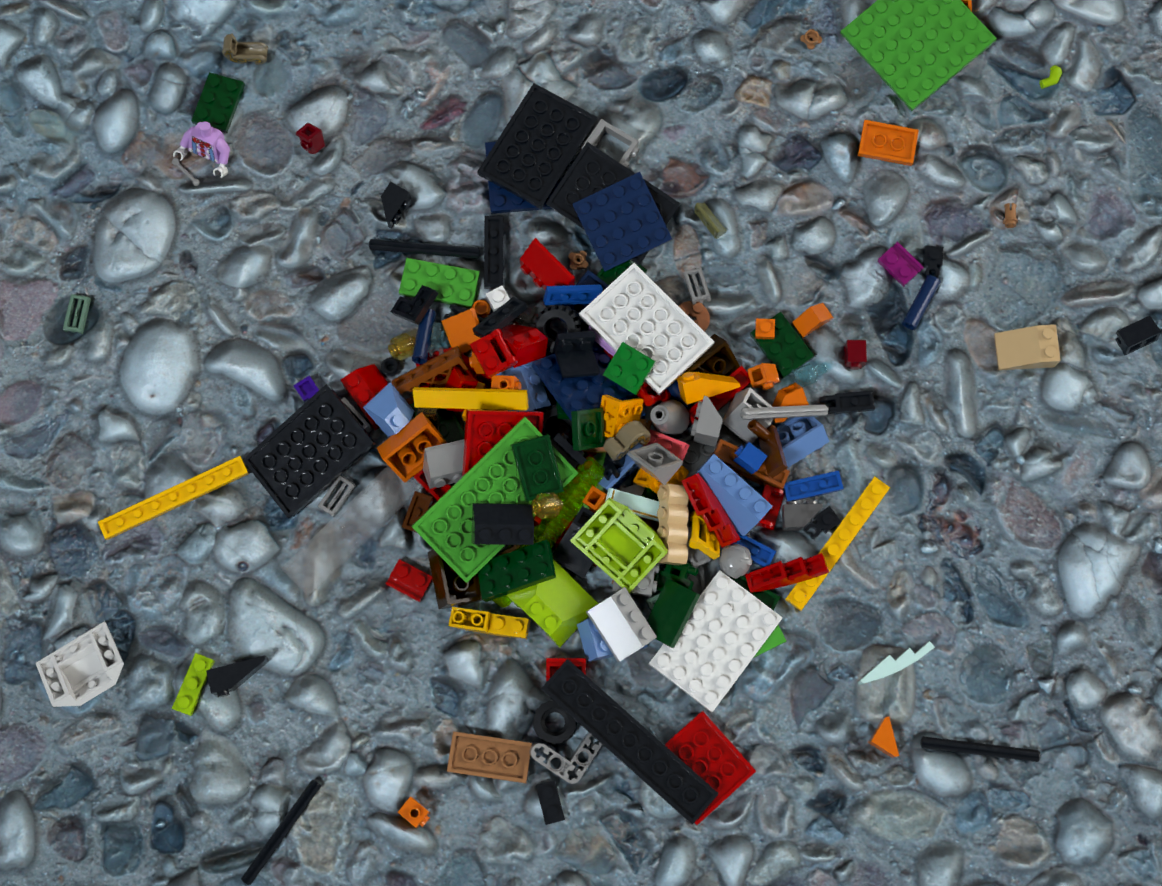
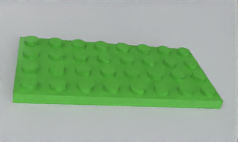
[411,417,578,583]

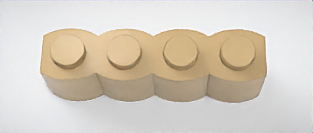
[657,484,689,565]

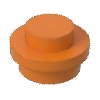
[472,300,491,318]

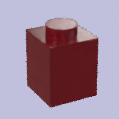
[844,340,867,370]

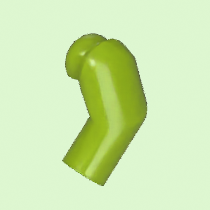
[1039,65,1062,89]

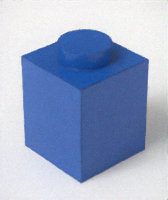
[733,442,767,475]

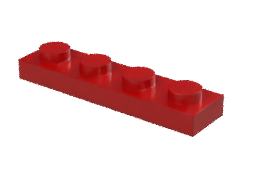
[688,365,751,424]

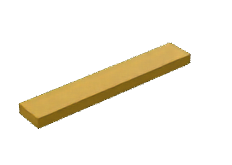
[413,387,529,410]

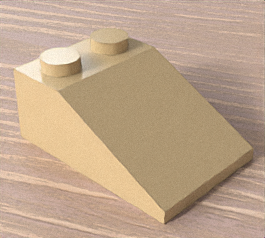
[994,325,1061,370]

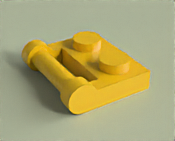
[689,511,720,560]

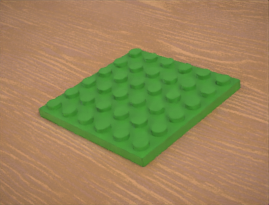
[840,0,997,111]

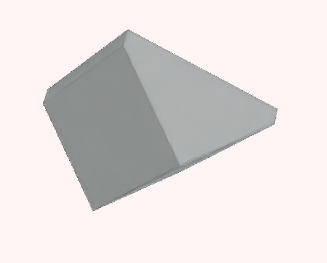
[628,443,683,486]

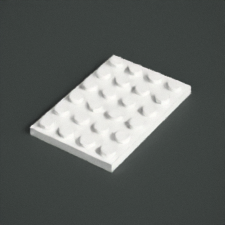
[579,263,714,395]
[649,570,783,713]

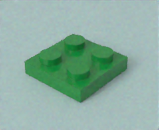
[603,342,656,395]

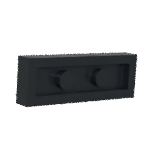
[473,297,528,338]

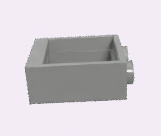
[581,119,640,168]

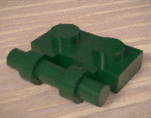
[654,563,699,591]

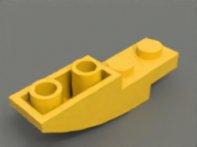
[448,607,531,639]

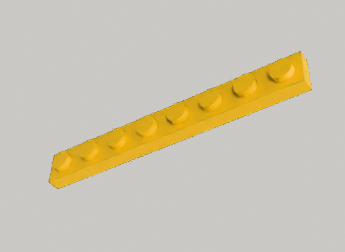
[98,456,249,540]
[785,476,890,611]

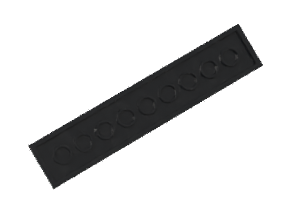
[541,659,719,825]

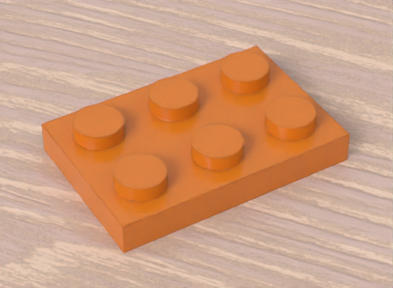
[857,120,919,166]

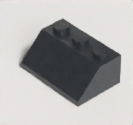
[472,503,534,545]

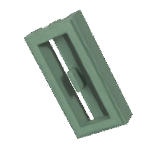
[63,294,91,334]

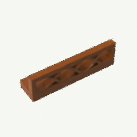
[392,346,470,404]
[709,439,790,489]

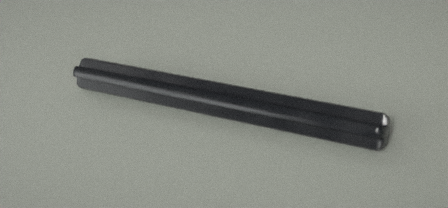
[369,239,480,259]
[920,736,1040,762]
[241,780,321,885]

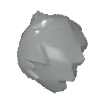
[719,544,752,579]

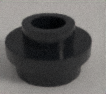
[381,358,400,377]

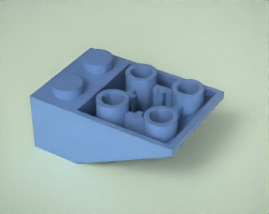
[577,619,648,662]

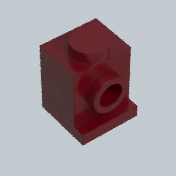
[295,122,325,154]

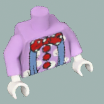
[173,122,230,178]

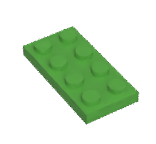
[399,258,480,308]

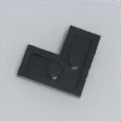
[390,285,439,325]

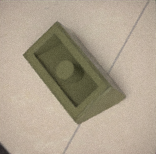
[694,203,726,239]

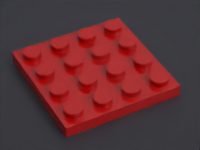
[462,409,544,476]
[665,711,756,826]

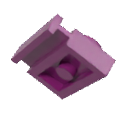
[877,241,924,287]

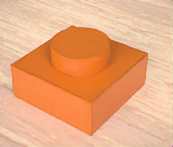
[755,318,775,339]

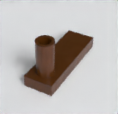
[747,419,788,478]

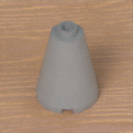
[650,400,690,438]

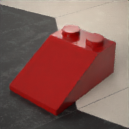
[491,324,548,368]

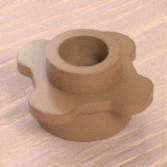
[800,29,822,50]
[568,251,588,270]

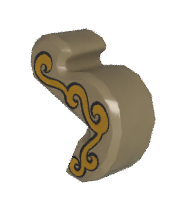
[222,33,268,65]
[603,420,651,460]

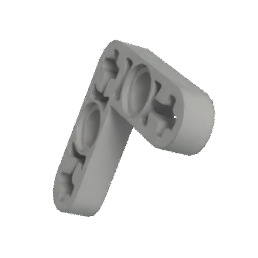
[530,732,602,784]

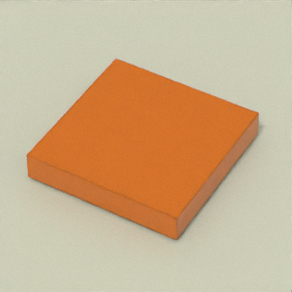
[441,308,480,354]

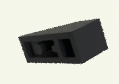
[206,656,269,698]

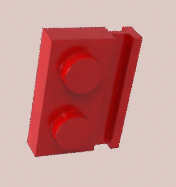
[385,559,433,603]

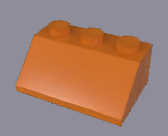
[377,412,447,483]

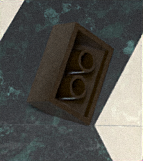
[680,334,740,403]
[428,549,482,609]

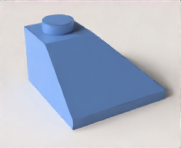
[363,382,415,437]

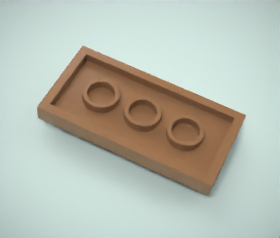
[447,731,532,783]

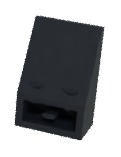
[552,506,595,579]

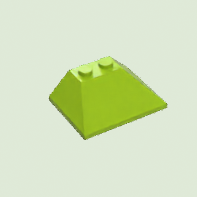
[570,498,668,593]
[506,559,598,648]

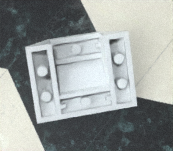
[35,621,124,707]

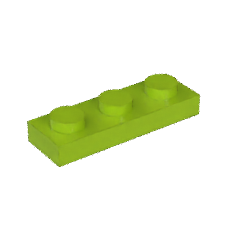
[172,653,215,716]

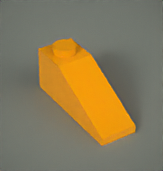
[677,372,740,405]

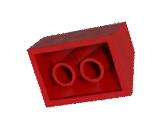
[520,238,575,290]
[341,364,388,430]

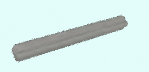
[740,404,829,420]

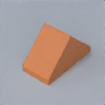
[792,303,834,338]
[868,716,899,758]

